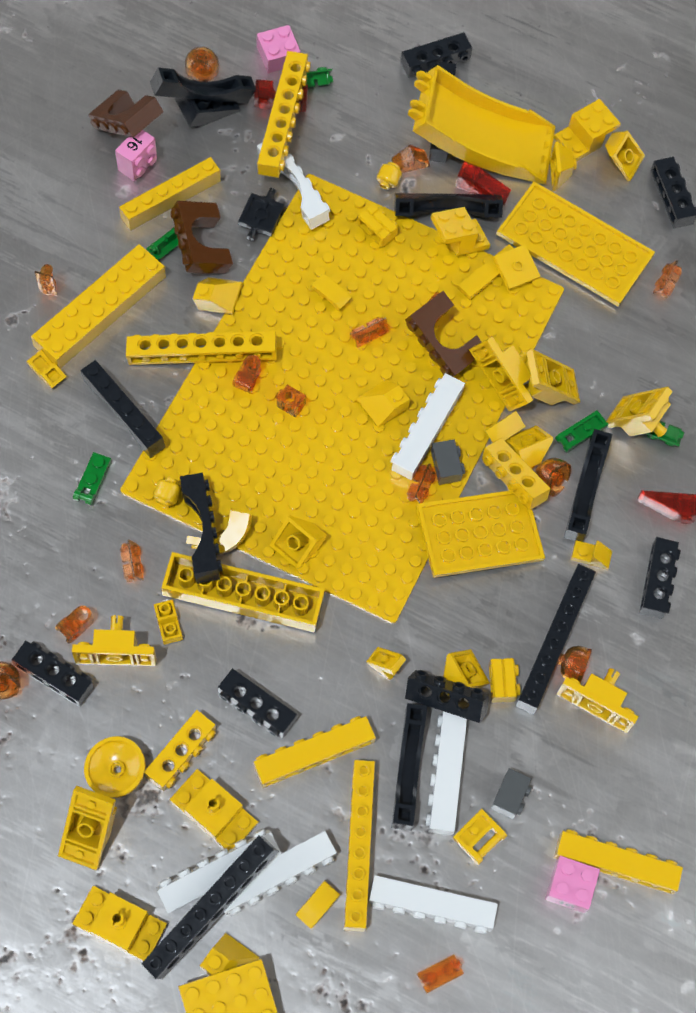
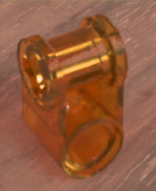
[232,355,261,393]
[55,606,94,643]

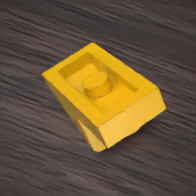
[571,540,612,570]
[366,647,406,680]

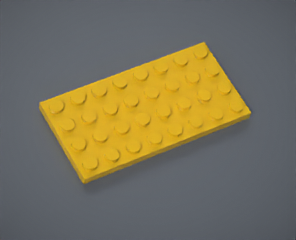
[496,181,655,307]

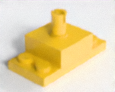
[469,337,533,412]
[524,349,580,406]
[606,386,673,437]
[72,615,156,666]
[556,668,639,733]
[169,769,258,850]
[58,785,117,870]
[72,886,168,961]

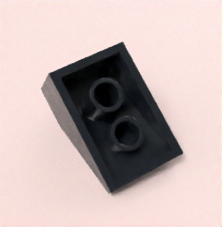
[175,98,240,127]

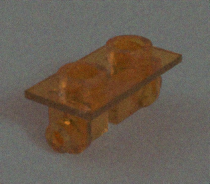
[653,260,682,298]
[35,264,57,296]
[350,317,389,348]
[407,464,436,503]
[120,540,144,582]
[417,955,464,994]

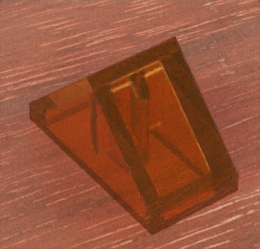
[391,144,430,173]

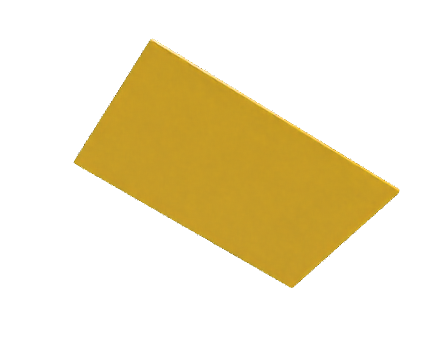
[120,174,564,624]

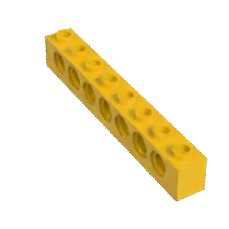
[257,51,311,178]
[126,330,277,365]
[344,760,375,932]

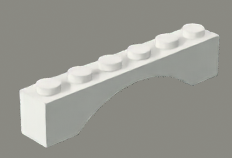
[257,142,330,230]

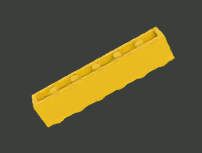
[119,157,221,231]
[253,716,376,788]
[554,830,683,895]

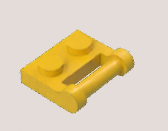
[452,809,507,865]

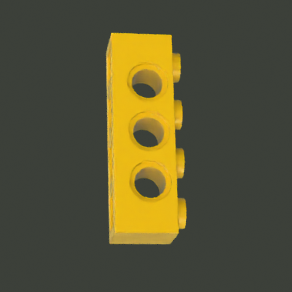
[482,438,551,510]
[144,710,216,792]

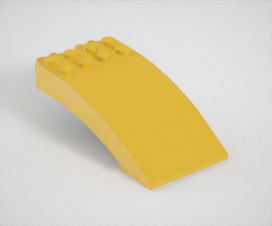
[408,65,556,184]

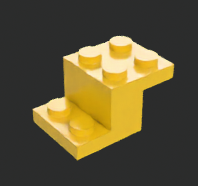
[554,99,621,161]
[431,207,490,256]

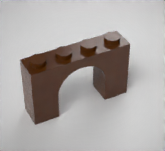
[88,90,164,138]
[170,201,233,274]
[405,291,482,377]

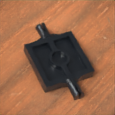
[238,188,285,241]

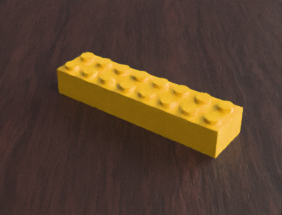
[31,244,166,369]
[161,552,325,633]

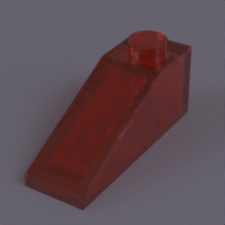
[456,162,511,205]
[637,490,696,524]

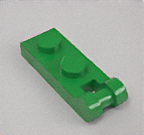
[555,410,608,453]
[73,452,112,505]

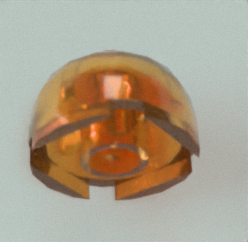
[185,46,219,82]
[535,458,571,497]
[557,646,592,683]
[0,661,21,699]

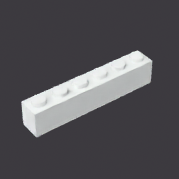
[391,373,465,480]
[425,711,467,836]
[156,829,282,913]
[223,831,337,916]
[368,875,498,934]

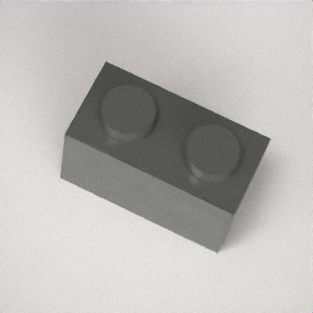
[431,439,465,485]
[491,768,532,819]

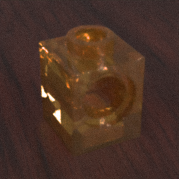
[276,384,306,418]

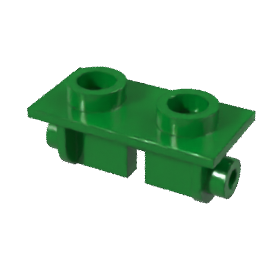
[302,67,333,89]
[146,227,179,261]
[645,421,684,446]

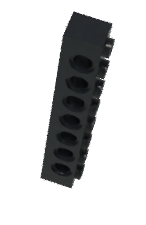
[516,564,596,715]
[141,835,279,979]

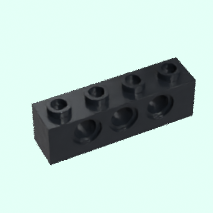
[400,32,472,78]
[650,156,696,229]
[639,537,681,619]
[11,640,94,707]
[218,668,297,738]
[405,670,490,723]

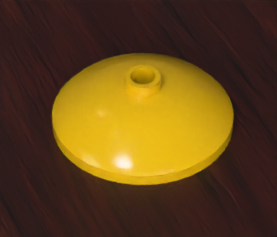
[84,736,145,798]

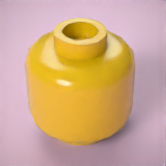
[376,162,402,190]
[153,477,181,507]

